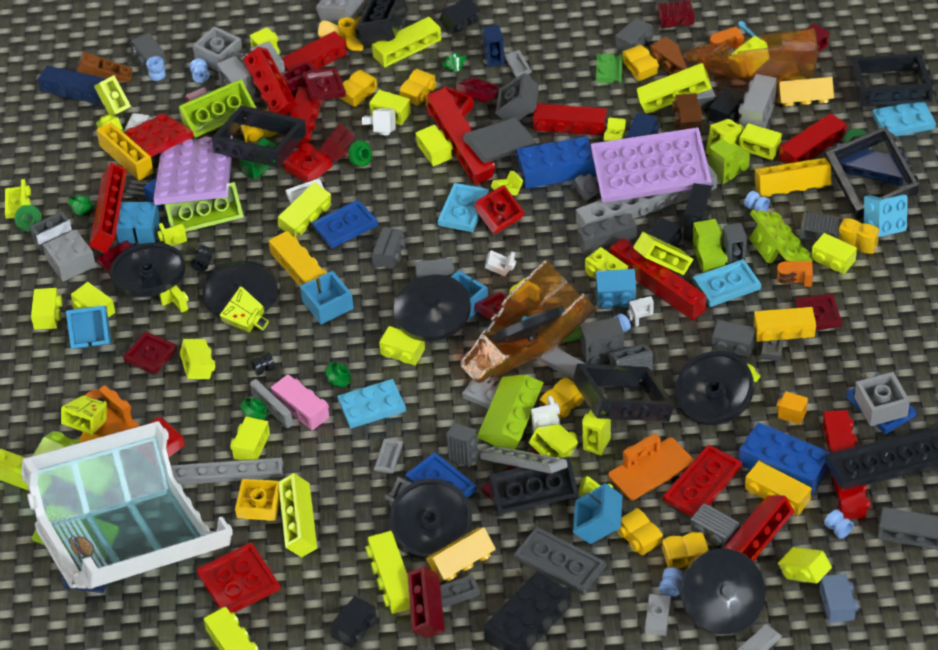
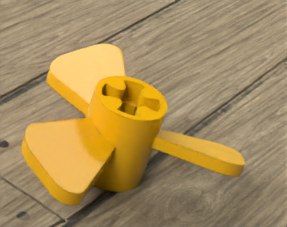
[318,16,364,51]

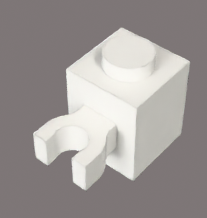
[362,108,396,135]

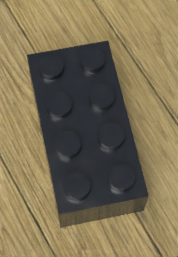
[357,0,408,44]
[487,456,579,517]
[484,571,571,650]

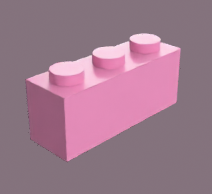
[271,375,329,431]

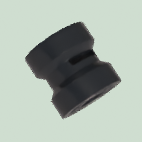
[190,245,213,271]
[250,351,276,376]

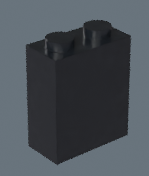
[683,183,712,241]

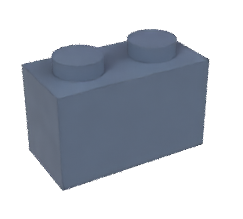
[820,573,858,623]

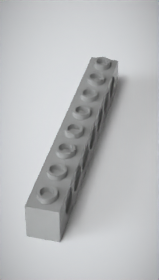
[576,163,717,228]

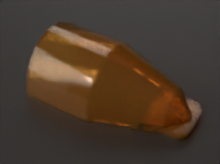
[685,28,818,83]
[461,260,596,383]

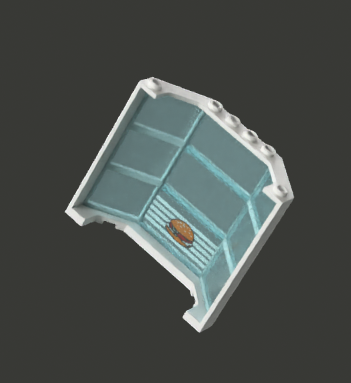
[22,421,233,589]

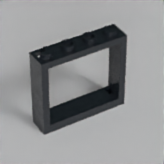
[850,53,933,106]
[212,105,306,168]
[826,126,920,219]
[572,363,675,422]

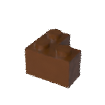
[672,93,702,131]

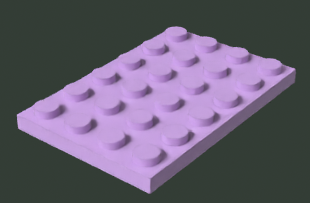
[591,128,712,203]
[154,135,233,205]

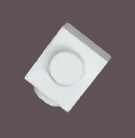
[485,250,516,276]
[627,296,654,327]

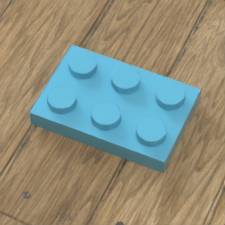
[872,102,936,136]
[438,183,489,232]
[693,259,761,307]
[337,379,406,429]

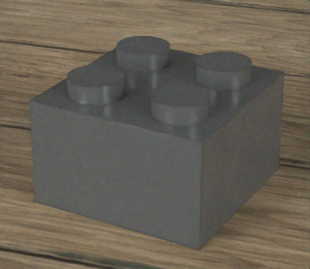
[496,73,539,121]
[580,317,624,364]

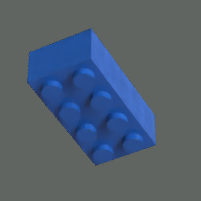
[517,136,596,189]
[739,422,830,496]

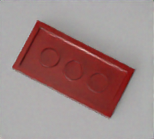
[663,444,743,517]

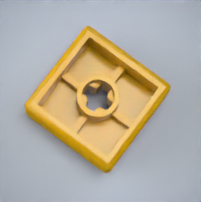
[235,479,280,521]

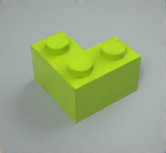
[708,139,750,184]
[693,219,728,273]

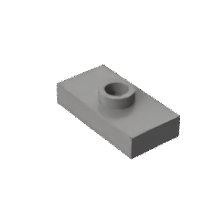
[645,594,671,636]

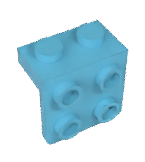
[864,194,908,237]

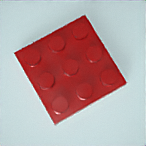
[123,113,194,157]
[196,542,281,613]

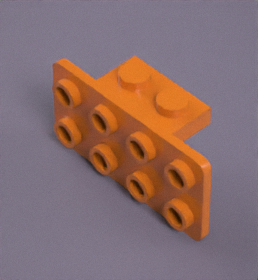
[84,385,140,437]
[608,433,694,501]

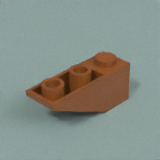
[650,37,688,74]
[76,52,132,82]

